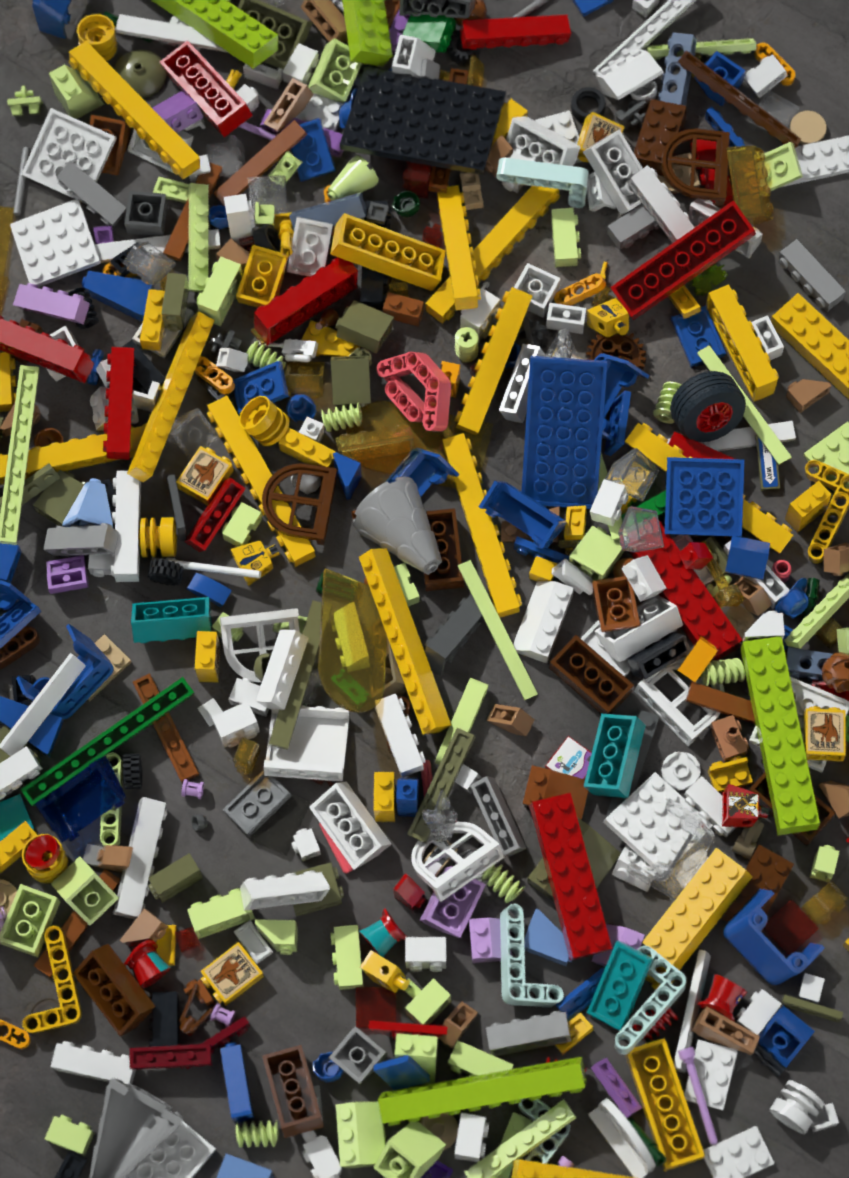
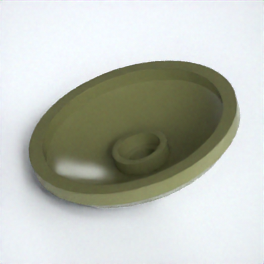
[114,50,167,99]

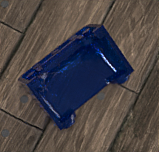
[35,755,126,843]

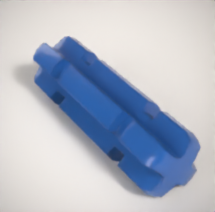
[87,349,104,385]

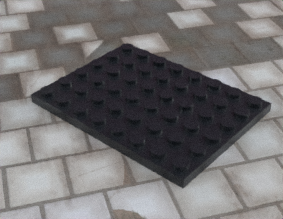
[340,67,506,175]

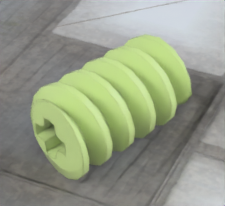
[455,327,479,363]
[246,340,286,370]
[653,382,682,424]
[321,402,362,432]
[701,658,745,686]
[481,864,525,903]
[236,1120,278,1148]

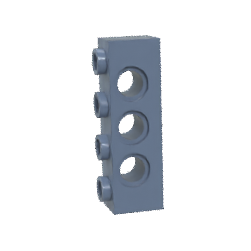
[658,32,697,106]
[786,647,832,682]

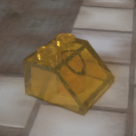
[285,361,325,399]

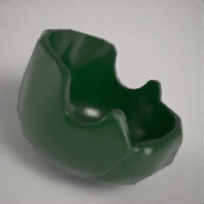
[392,190,420,218]

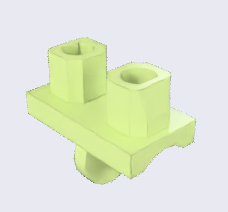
[7,86,42,116]
[268,151,302,188]

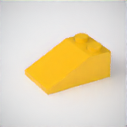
[236,245,288,308]

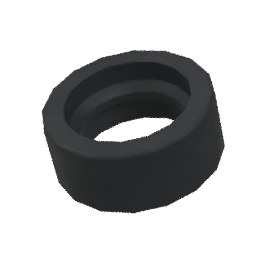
[571,87,606,123]
[253,224,281,252]

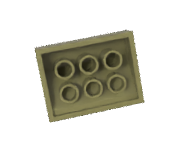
[238,0,313,70]
[527,817,621,902]

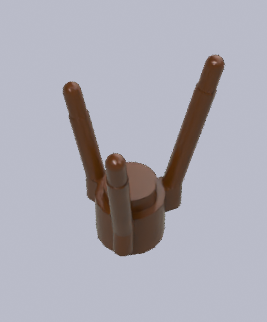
[178,983,217,1037]

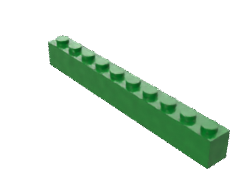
[21,677,194,807]

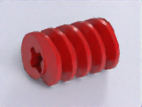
[633,1007,678,1044]

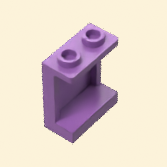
[152,91,203,133]

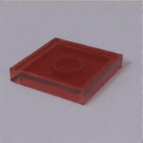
[764,899,819,955]
[356,987,396,1029]

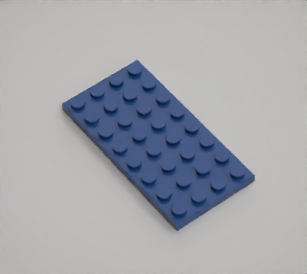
[521,356,608,509]

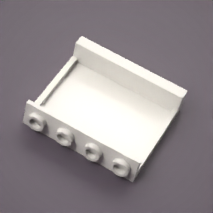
[264,705,349,782]

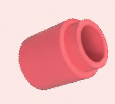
[772,560,792,583]

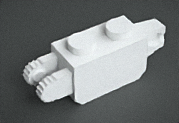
[302,1130,342,1178]

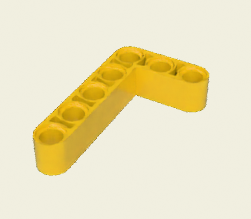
[805,460,849,564]
[23,926,82,1034]

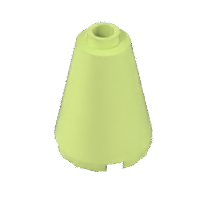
[327,155,379,201]

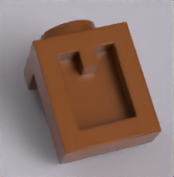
[184,979,215,1007]

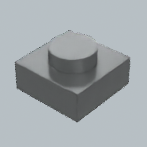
[366,202,389,225]

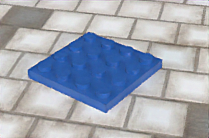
[665,457,745,537]

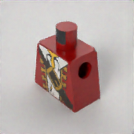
[722,784,769,827]

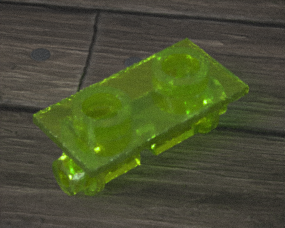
[689,264,728,296]

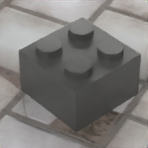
[125,191,168,236]

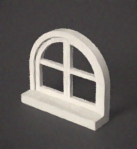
[220,608,300,682]
[634,658,725,746]
[411,822,504,902]
[588,1098,655,1178]

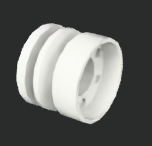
[769,1080,824,1134]

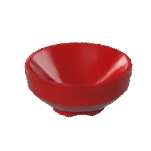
[25,835,60,870]

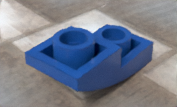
[186,573,232,608]

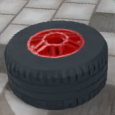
[670,371,746,442]

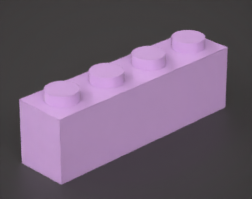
[13,283,90,324]

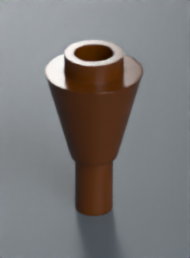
[315,309,339,330]

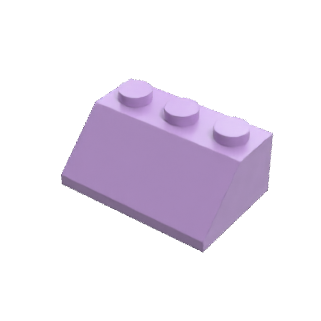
[419,866,486,938]

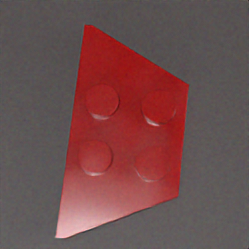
[369,1020,448,1040]

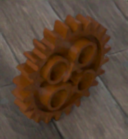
[585,333,646,370]

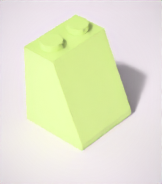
[49,64,104,119]
[569,526,625,581]
[51,856,119,926]
[395,1034,438,1084]
[374,1121,446,1178]

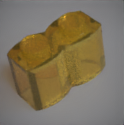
[233,738,261,775]
[801,881,848,926]

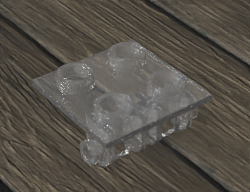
[206,136,246,177]
[423,790,458,846]

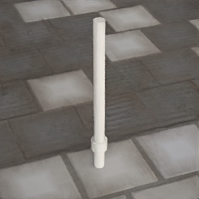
[152,557,261,578]

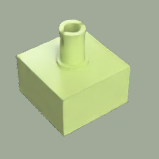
[405,978,451,1025]

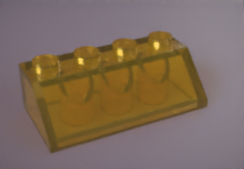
[726,145,774,225]
[335,424,414,462]

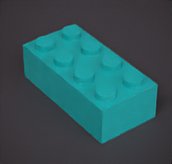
[131,597,212,643]
[584,714,646,798]

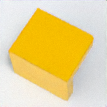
[529,556,558,582]

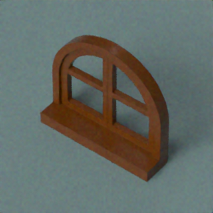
[661,129,730,207]
[262,464,338,546]

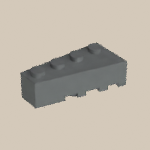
[399,0,476,18]
[424,594,484,676]

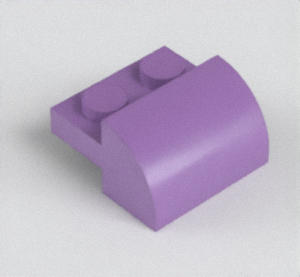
[46,555,89,594]

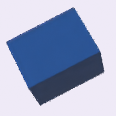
[333,452,362,500]
[725,536,770,580]

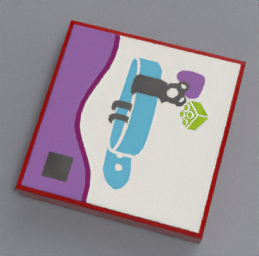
[545,736,592,779]

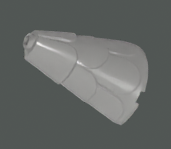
[353,477,442,575]
[90,1078,183,1178]

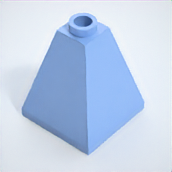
[62,478,113,527]

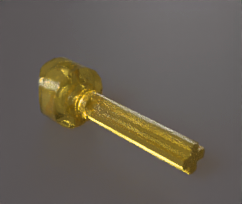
[702,541,744,609]

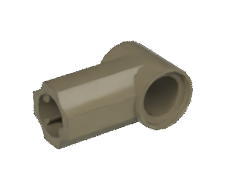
[732,820,765,860]

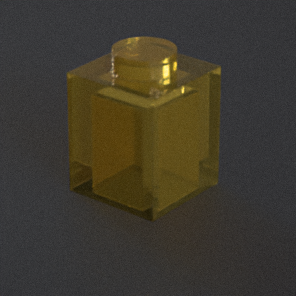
[815,617,842,649]

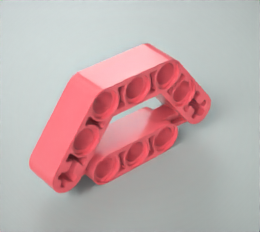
[376,352,451,432]

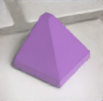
[94,226,114,244]

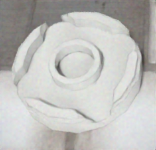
[661,752,701,791]

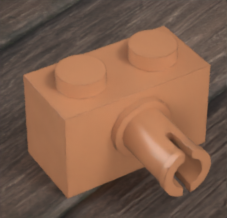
[710,715,749,763]

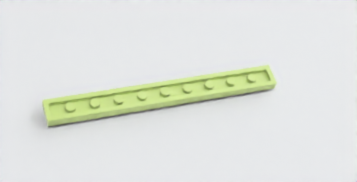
[0,365,39,545]

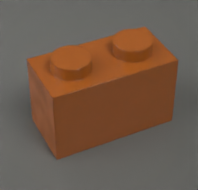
[383,292,424,327]

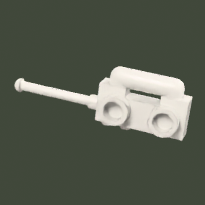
[258,338,318,362]

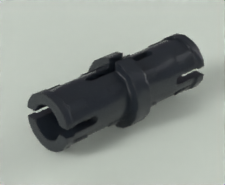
[753,1042,786,1078]

